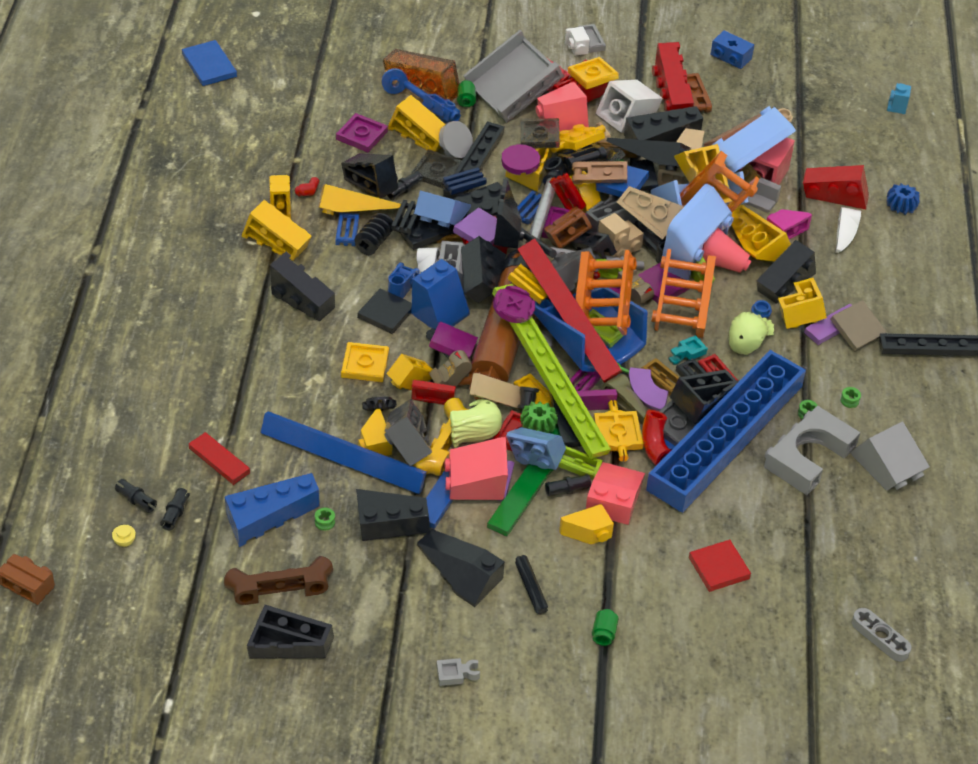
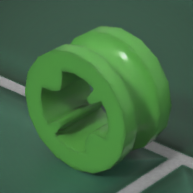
[840,387,861,408]
[798,400,818,420]
[315,508,335,531]

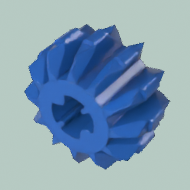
[887,183,920,215]

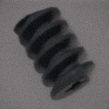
[354,213,393,256]

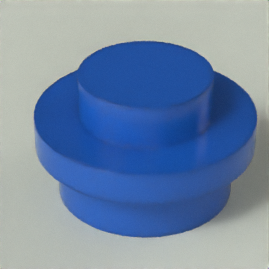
[751,300,772,319]

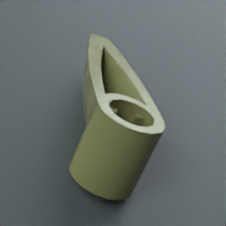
[602,373,647,424]

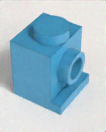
[887,83,911,114]

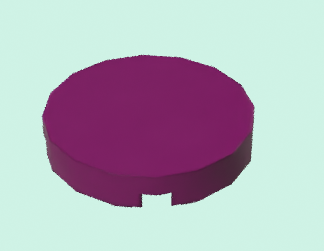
[501,144,540,175]
[493,286,535,323]

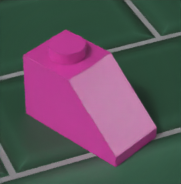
[766,209,812,240]

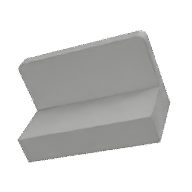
[744,173,781,213]

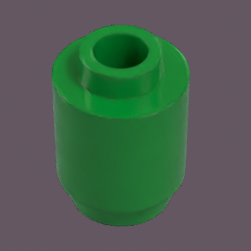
[457,80,476,107]
[592,609,619,646]

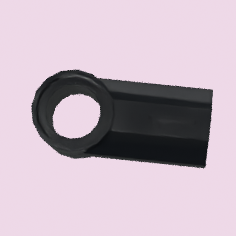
[642,229,666,263]

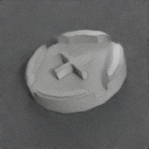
[439,121,473,160]

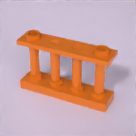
[680,151,759,212]
[651,249,716,338]
[576,250,637,335]

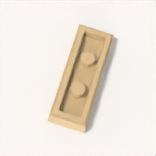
[470,373,522,409]

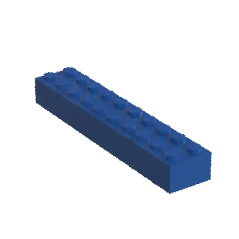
[646,350,806,513]

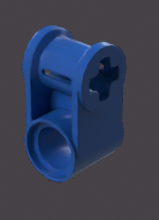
[388,262,420,299]

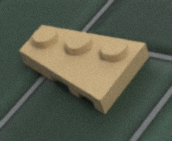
[617,186,684,240]

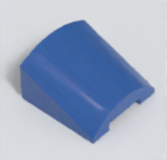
[534,288,648,372]

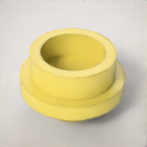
[112,525,136,547]

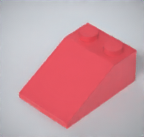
[586,462,645,525]

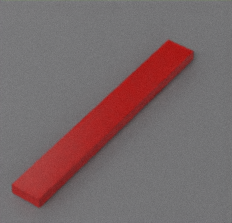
[517,238,622,383]

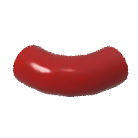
[642,410,671,466]

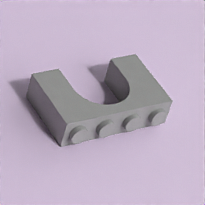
[764,406,860,495]

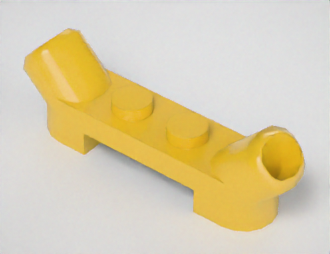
[412,398,469,477]

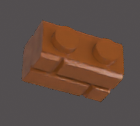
[543,207,592,249]
[0,554,55,605]

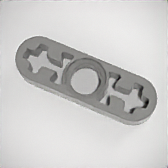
[852,608,911,662]

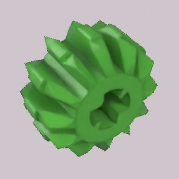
[520,401,558,433]

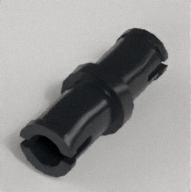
[387,170,423,200]
[545,474,592,496]
[115,479,157,513]
[160,488,190,531]

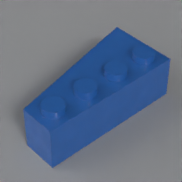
[225,473,320,547]

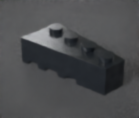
[624,106,703,159]

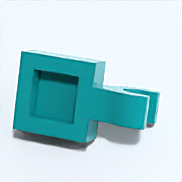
[669,335,708,365]

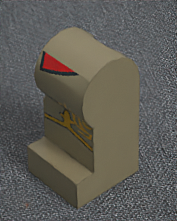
[617,269,654,305]
[429,350,472,386]

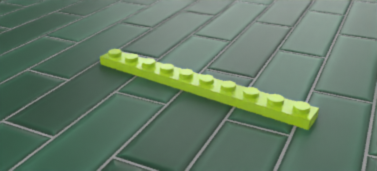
[492,284,611,459]

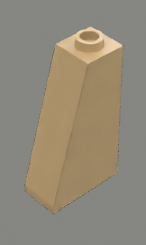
[657,128,704,185]

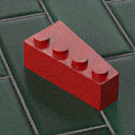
[652,42,694,111]

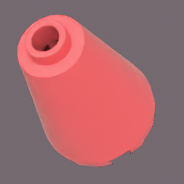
[702,228,751,273]

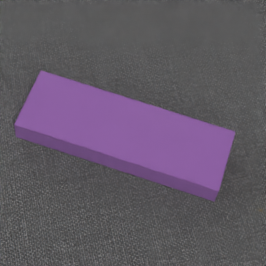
[804,304,852,345]

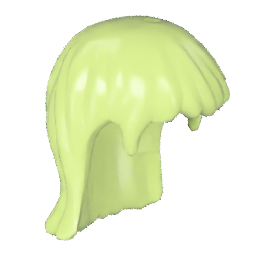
[729,312,774,355]
[450,399,502,448]

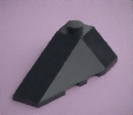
[606,138,691,171]
[494,179,525,249]
[417,529,505,607]

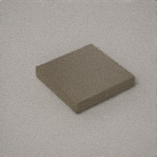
[830,300,887,352]

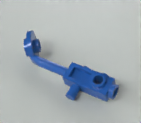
[381,69,461,123]

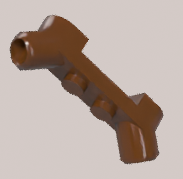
[224,556,333,605]

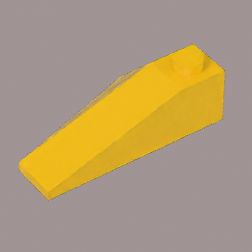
[318,184,401,215]
[731,205,791,262]

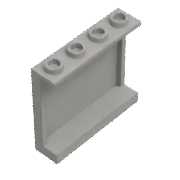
[463,30,564,123]

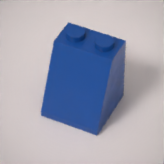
[411,259,470,329]

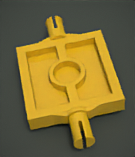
[550,124,606,153]
[593,400,643,462]

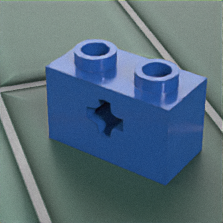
[710,30,754,69]

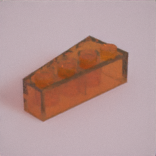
[383,49,460,102]

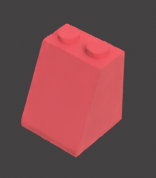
[536,82,589,136]
[739,137,795,185]
[444,437,508,500]

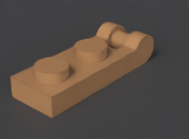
[572,161,627,185]

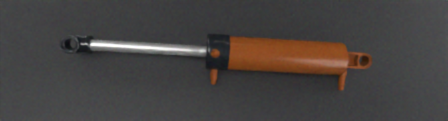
[458,156,569,403]

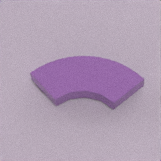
[629,367,668,411]

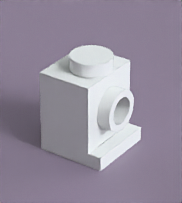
[565,27,590,56]

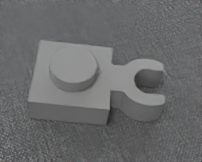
[436,658,480,686]

